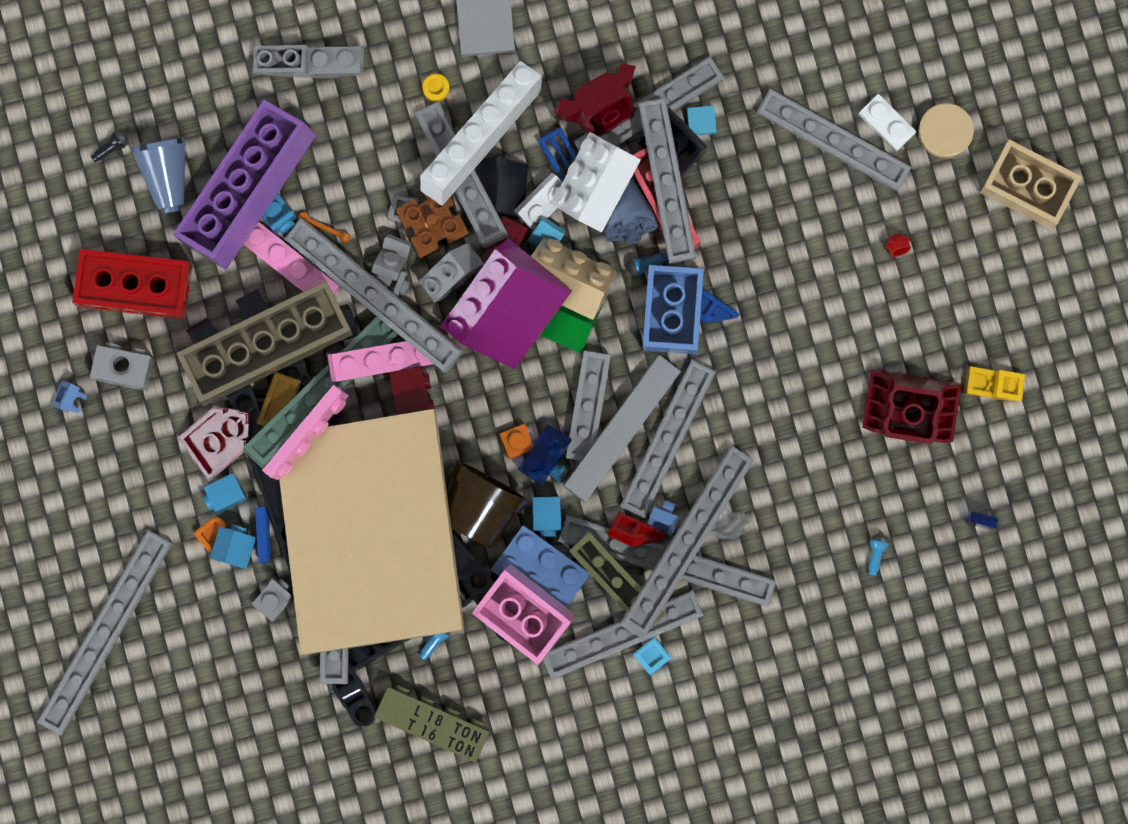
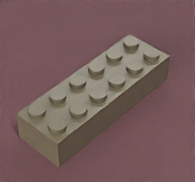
[176,281,353,406]

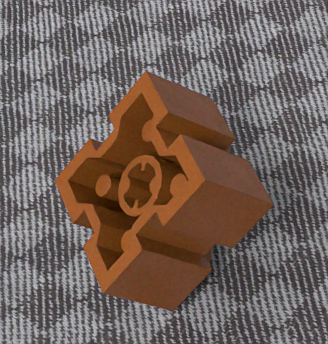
[395,194,469,261]

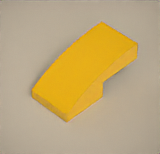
[963,366,1025,402]

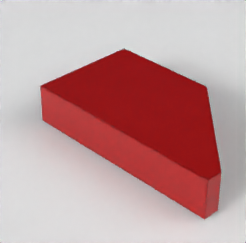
[607,512,665,547]

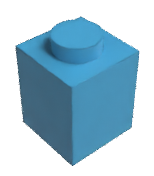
[202,473,248,514]
[533,497,561,537]
[210,525,256,569]

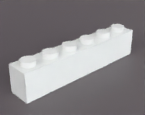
[420,61,542,206]

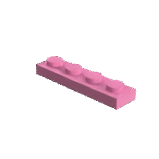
[243,222,340,295]
[328,341,434,382]
[262,385,349,480]

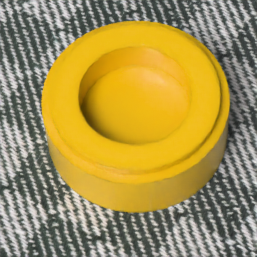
[422,74,450,102]

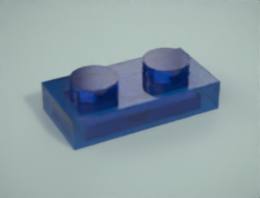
[518,424,572,485]

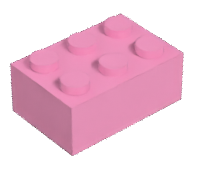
[472,565,577,665]

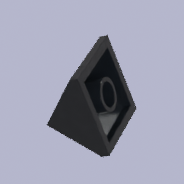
[638,107,707,177]
[474,157,528,219]

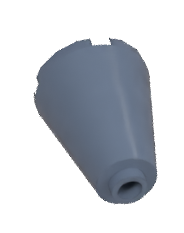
[131,137,186,214]

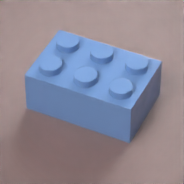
[643,265,704,355]
[491,525,590,607]

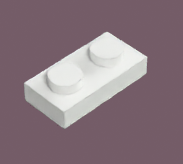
[858,94,916,152]
[514,173,562,230]

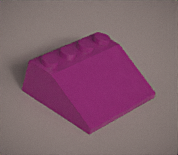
[440,238,572,369]

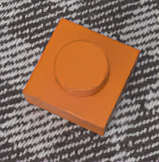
[500,424,535,460]

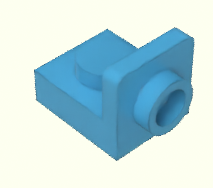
[262,194,297,235]

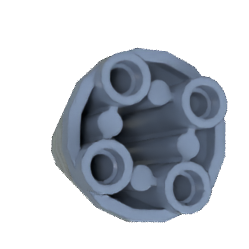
[603,177,658,244]

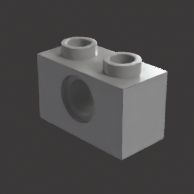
[418,243,484,303]
[90,343,154,391]

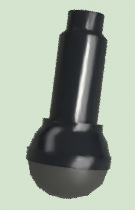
[91,131,128,163]

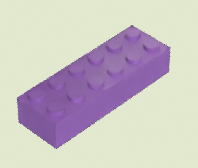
[173,100,316,270]

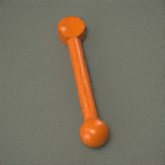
[298,212,350,242]

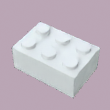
[551,132,641,232]

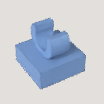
[51,381,87,413]
[647,500,679,537]

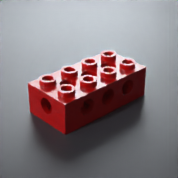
[72,249,192,320]

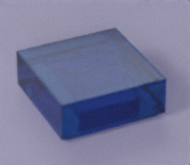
[966,512,998,530]

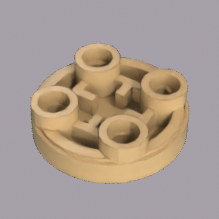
[918,103,974,159]

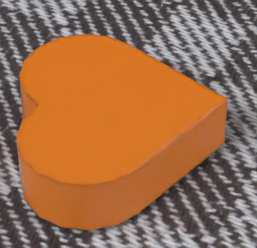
[193,517,228,553]

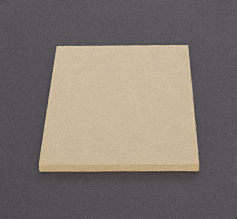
[279,409,465,655]

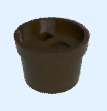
[447,460,529,548]

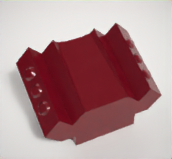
[554,63,636,137]
[862,369,962,444]

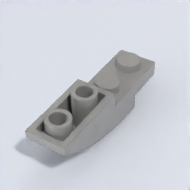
[253,45,364,78]

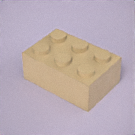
[980,139,1082,230]
[531,237,618,320]

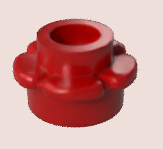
[885,233,911,257]

